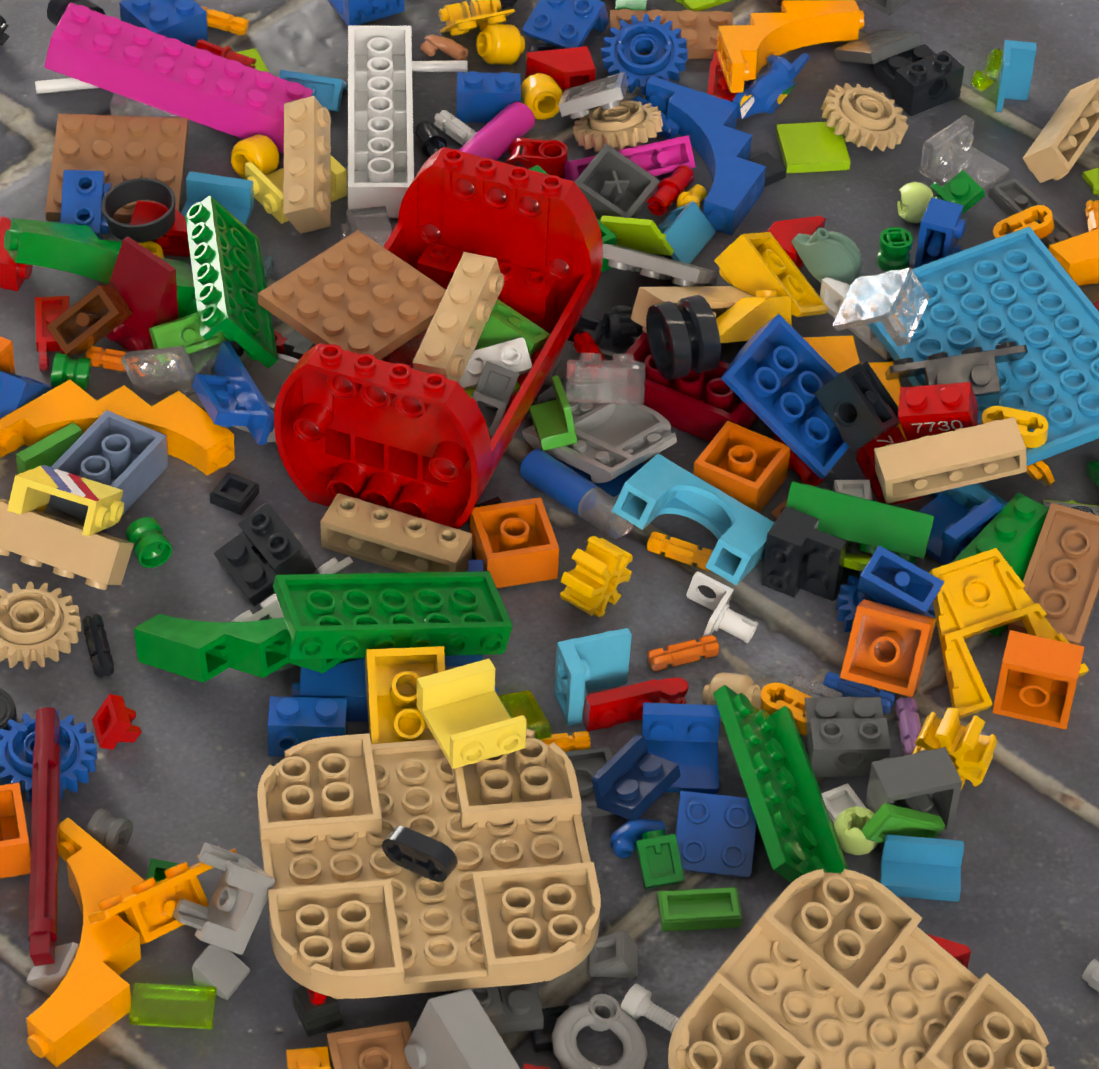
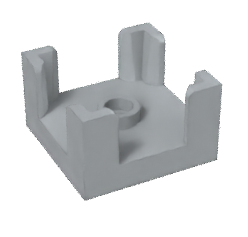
[172,842,276,955]

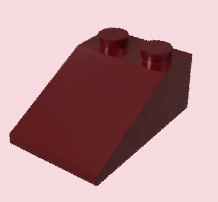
[106,237,179,364]

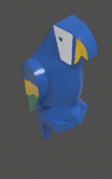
[732,53,810,119]

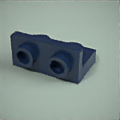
[592,734,681,821]

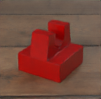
[92,694,141,750]

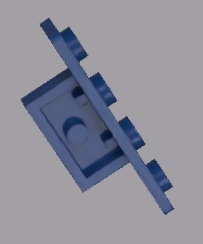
[192,341,274,445]

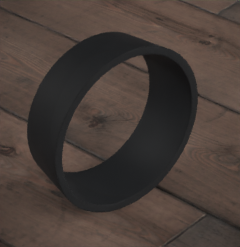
[102,178,176,243]

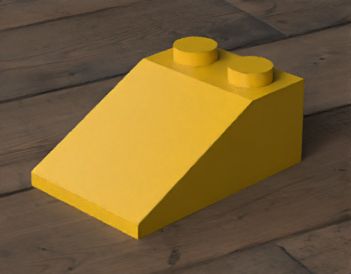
[714,232,830,317]
[364,646,445,744]

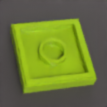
[775,122,851,174]

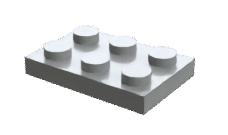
[558,72,629,119]

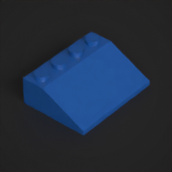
[721,313,857,479]

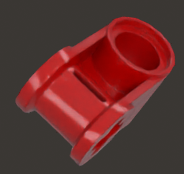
[506,138,568,179]

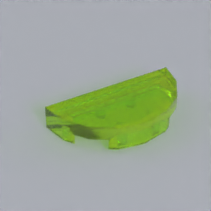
[971,48,1003,92]

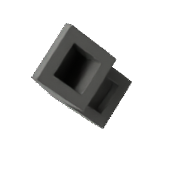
[472,361,519,437]

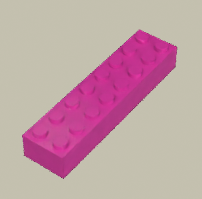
[44,2,313,154]

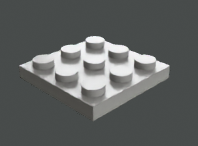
[603,244,718,287]

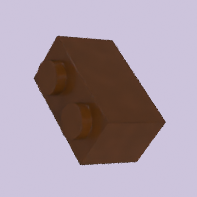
[46,285,133,355]

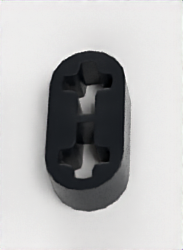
[382,826,458,882]

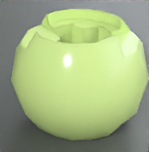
[897,182,933,223]
[833,806,879,855]

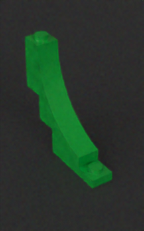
[4,218,198,318]
[133,614,347,683]

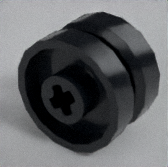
[646,295,721,381]

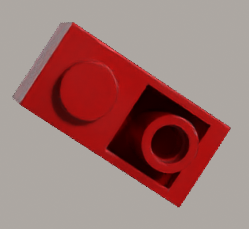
[525,46,596,93]

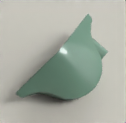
[791,227,863,288]

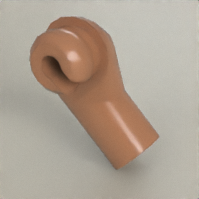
[420,34,468,60]

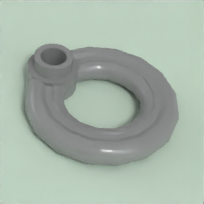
[552,994,648,1069]

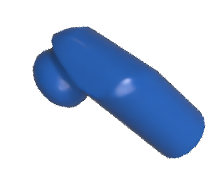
[610,818,665,858]

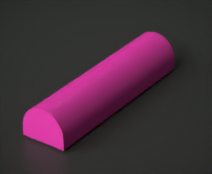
[459,102,535,161]
[564,135,696,182]

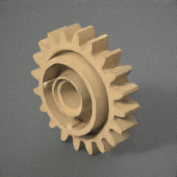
[821,83,908,151]
[573,100,663,152]
[0,582,81,669]

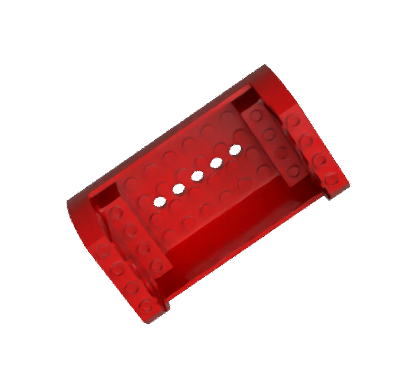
[274,147,603,529]

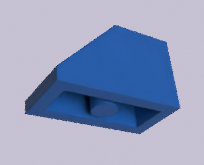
[0,371,54,419]
[857,545,944,615]

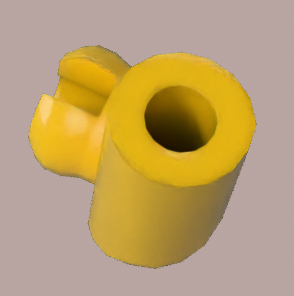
[677,184,707,208]

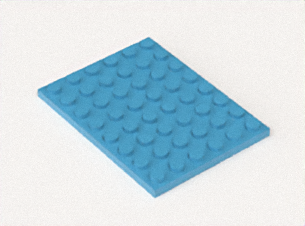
[850,227,1099,482]

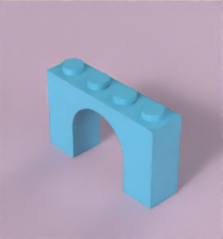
[612,454,775,586]

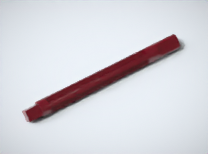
[28,707,61,966]

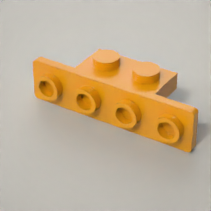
[88,846,237,945]

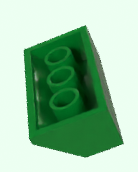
[786,481,935,564]
[951,492,1049,637]

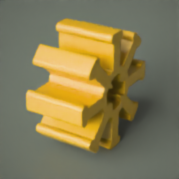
[560,536,633,617]
[912,708,997,790]

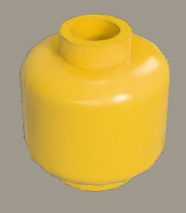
[476,24,525,65]
[520,73,563,120]
[231,134,279,179]

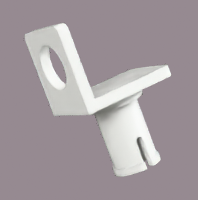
[686,572,759,644]

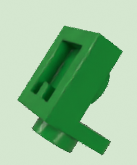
[930,170,986,215]
[635,830,684,890]

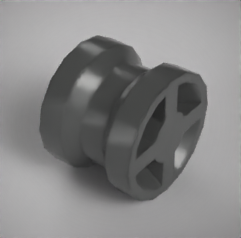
[85,808,133,856]

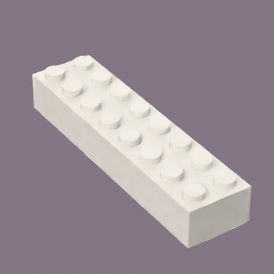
[348,26,414,218]

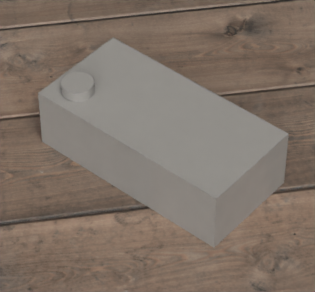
[403,989,520,1069]

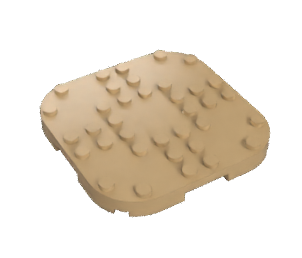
[258,729,601,999]
[668,869,1055,1069]

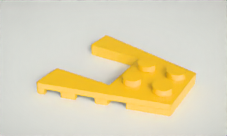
[929,548,1089,719]

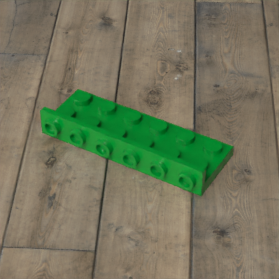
[185,195,278,368]
[273,571,513,660]
[713,685,849,883]

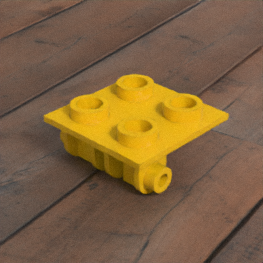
[439,0,515,36]

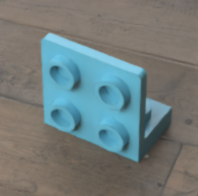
[554,628,632,726]

